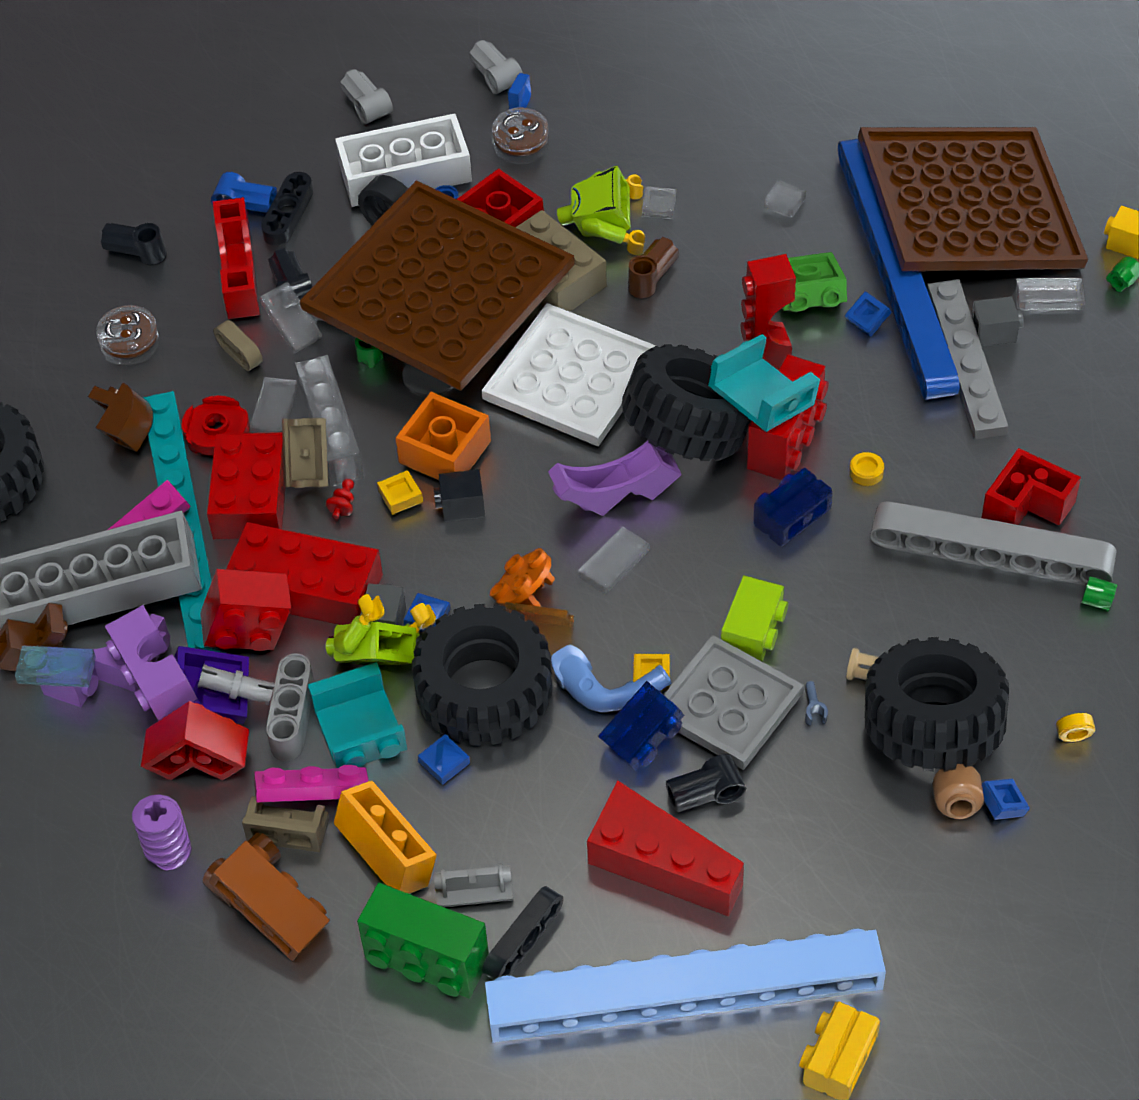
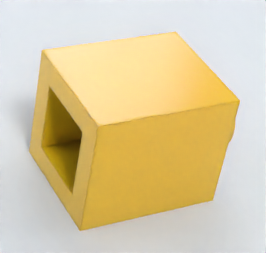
[1104,205,1139,259]

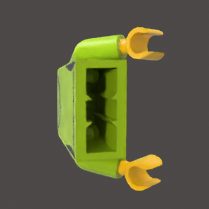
[557,166,645,255]
[325,594,436,665]

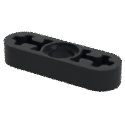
[261,172,313,246]
[482,886,564,980]

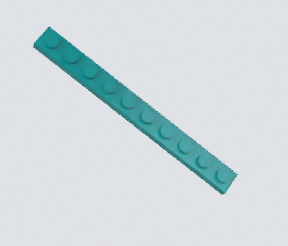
[143,391,226,653]

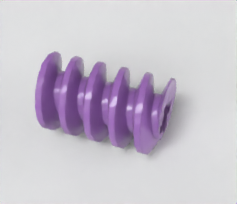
[132,794,192,871]

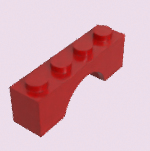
[213,197,260,319]
[740,254,796,370]

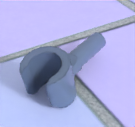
[805,681,828,726]

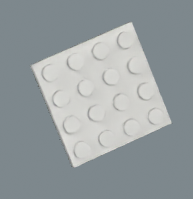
[482,303,656,447]

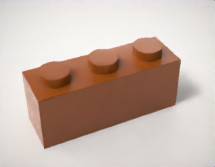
[209,840,330,962]

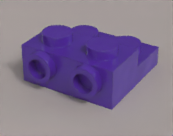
[174,646,249,725]

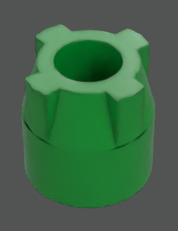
[1106,257,1139,292]
[355,338,383,368]
[1081,576,1118,611]

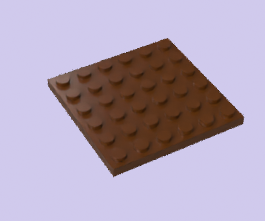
[858,127,1088,271]
[300,180,575,391]

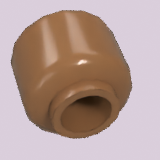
[932,764,984,819]

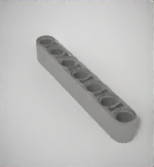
[870,501,1117,586]

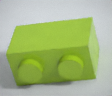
[721,575,788,662]

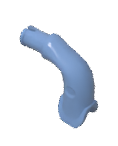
[551,645,672,713]

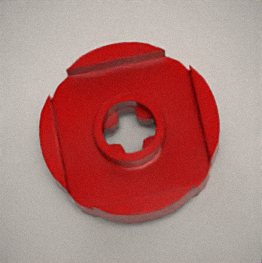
[182,395,250,455]

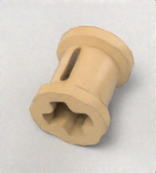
[846,648,878,681]

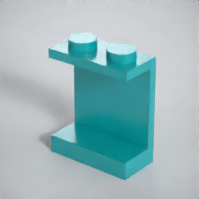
[708,334,820,432]
[308,662,407,768]

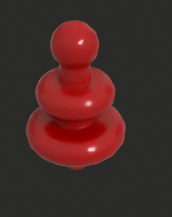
[325,478,354,519]

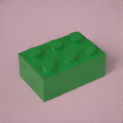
[357,882,489,999]

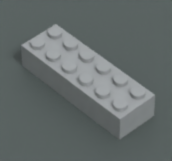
[0,511,202,630]

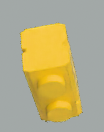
[799,1001,880,1100]

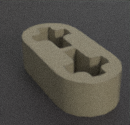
[213,320,263,371]

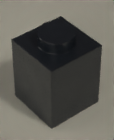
[433,469,485,522]

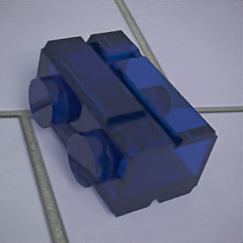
[753,468,833,547]
[598,681,685,771]

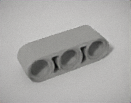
[266,653,314,761]

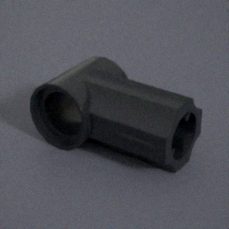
[101,223,167,265]
[268,248,312,309]
[666,754,747,813]

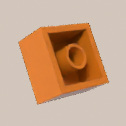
[395,392,491,480]

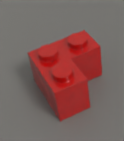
[981,448,1081,526]
[141,701,249,781]

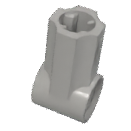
[469,40,523,94]
[340,69,393,124]

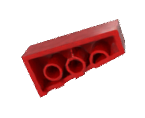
[587,780,744,917]

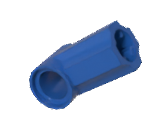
[211,172,277,213]

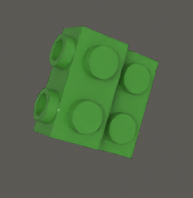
[782,252,847,312]

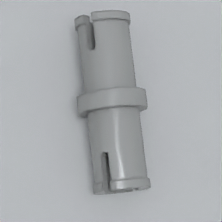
[198,664,275,705]

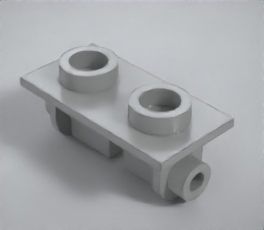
[434,863,513,907]

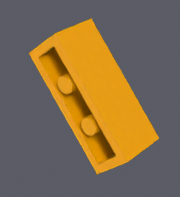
[334,780,437,894]

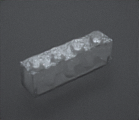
[295,355,364,486]

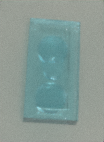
[15,646,96,687]

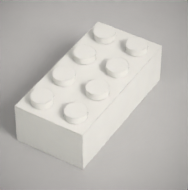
[335,113,472,207]

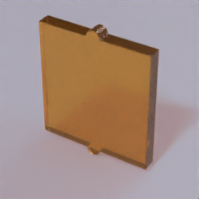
[505,602,574,627]

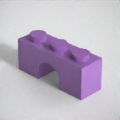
[105,605,197,721]

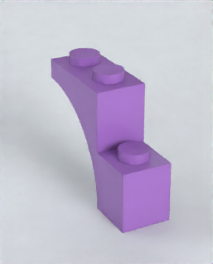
[548,441,682,516]
[36,613,170,707]

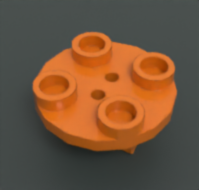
[490,548,555,614]

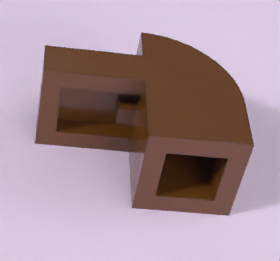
[88,383,153,452]
[0,603,67,672]

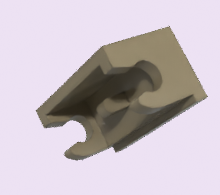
[282,418,328,488]
[242,796,329,852]

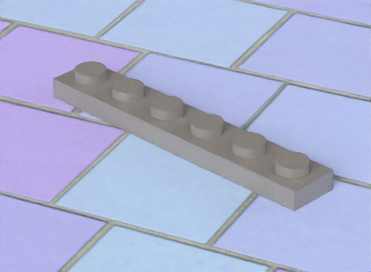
[927,280,1009,439]

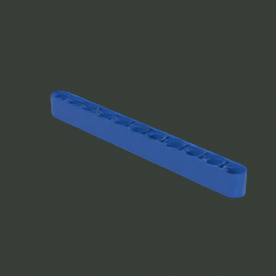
[838,139,960,400]

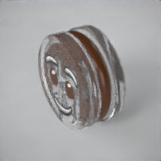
[492,107,549,164]
[96,305,160,366]

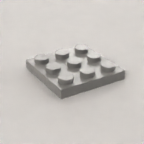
[652,635,804,770]

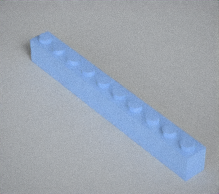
[485,929,886,1043]

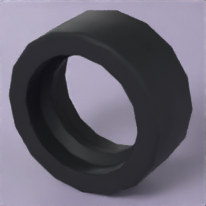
[358,175,408,226]

